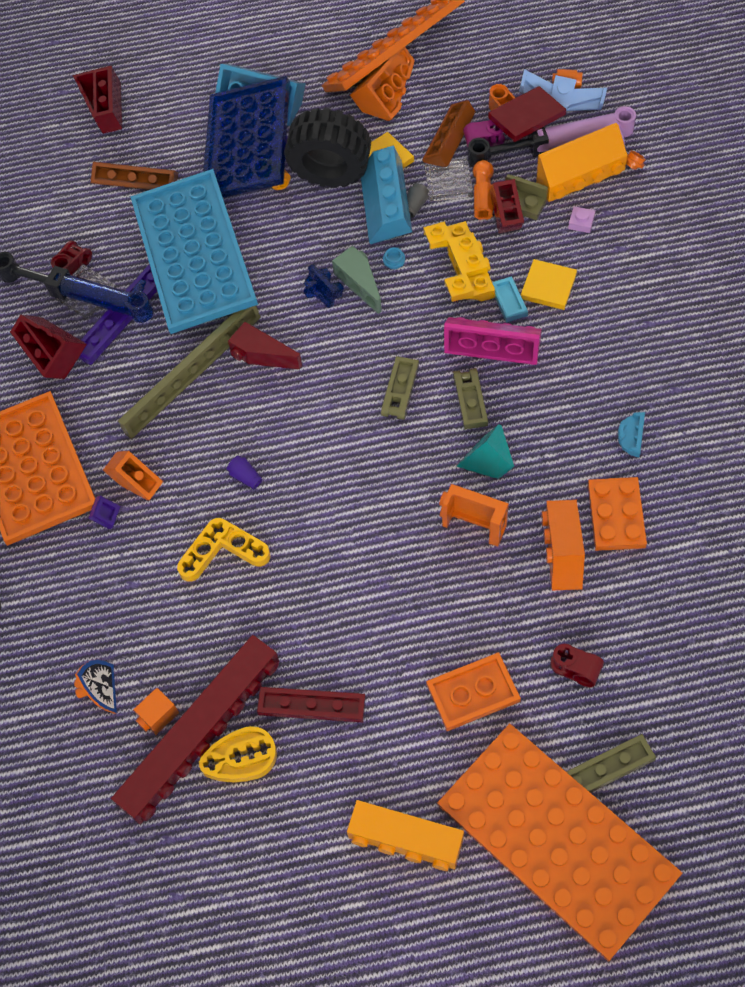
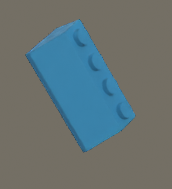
[213,64,306,126]
[361,145,412,244]

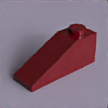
[228,322,302,370]

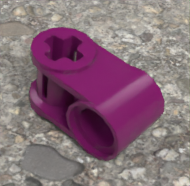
[463,120,505,147]

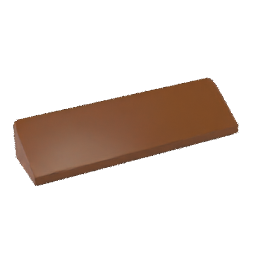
[422,100,475,167]
[90,162,178,190]

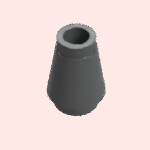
[407,183,429,218]

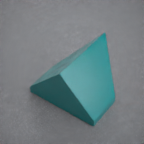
[456,425,514,479]

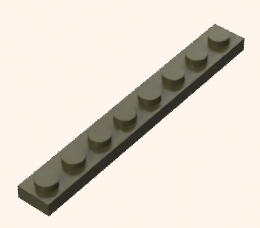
[118,305,261,439]

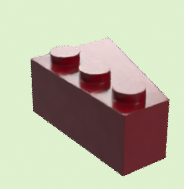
[73,66,122,134]
[10,314,87,379]

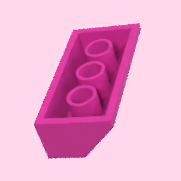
[444,317,542,365]

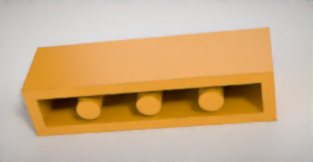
[347,800,464,871]

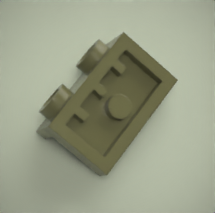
[505,174,548,220]

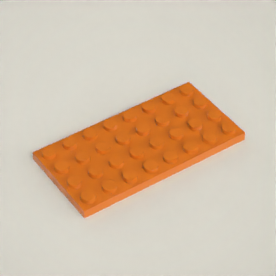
[437,723,683,962]

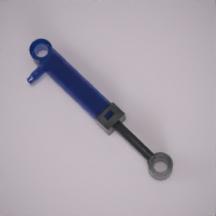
[0,251,154,323]

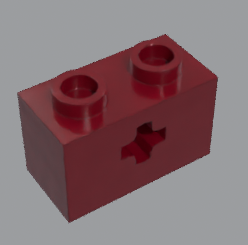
[490,179,524,233]

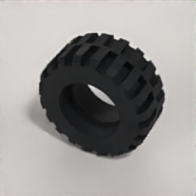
[284,108,371,188]

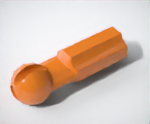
[472,160,494,220]

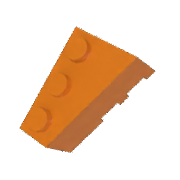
[541,500,585,591]

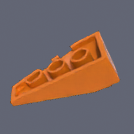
[350,47,415,121]

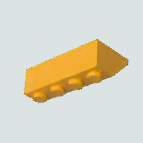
[536,123,627,202]

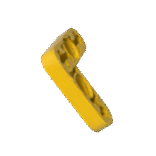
[177,518,270,582]

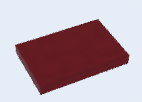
[488,86,566,142]

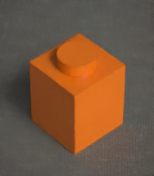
[133,688,179,735]

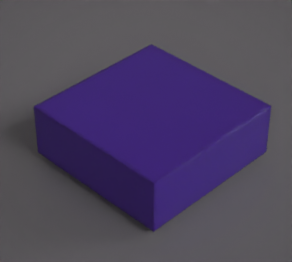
[88,495,121,529]

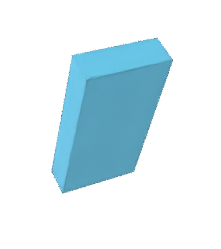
[492,276,528,323]

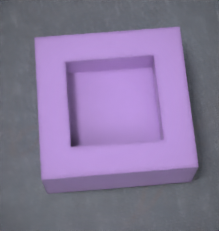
[568,206,596,233]

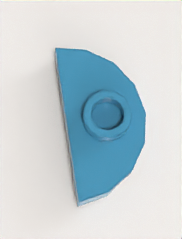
[617,412,645,458]

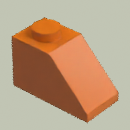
[103,450,163,500]

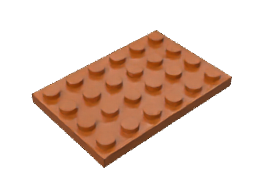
[0,391,95,546]

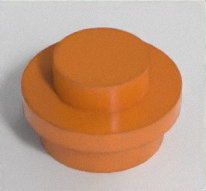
[626,150,646,170]

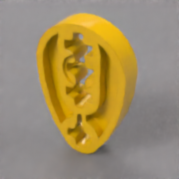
[199,726,277,782]

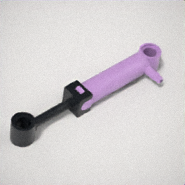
[468,106,636,167]

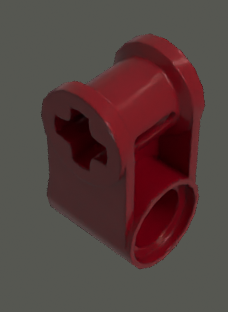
[51,240,92,279]
[550,644,604,688]

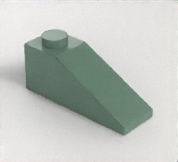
[332,245,382,314]

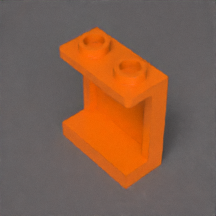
[439,484,509,547]

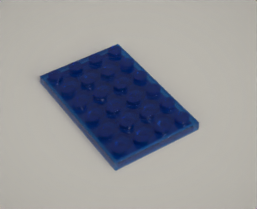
[203,76,290,197]

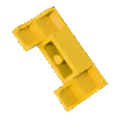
[423,221,495,302]

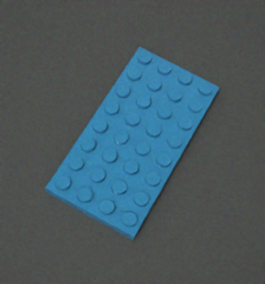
[131,169,258,334]

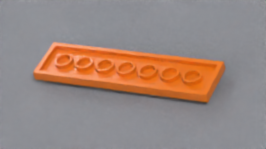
[322,0,465,92]

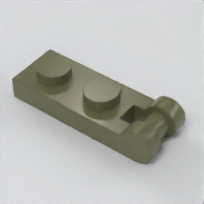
[381,356,419,420]
[453,368,488,430]

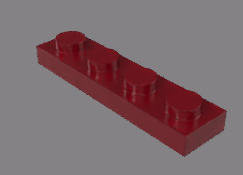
[257,687,366,723]

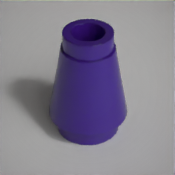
[226,455,263,490]

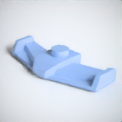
[519,69,607,111]

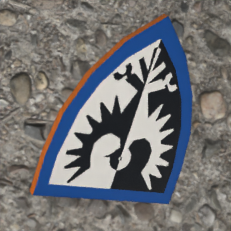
[74,660,117,714]

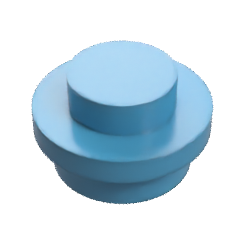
[383,247,405,269]

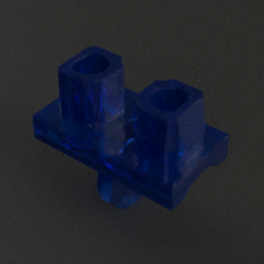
[304,264,344,308]

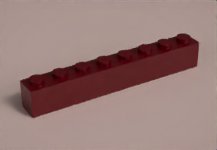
[110,635,279,825]

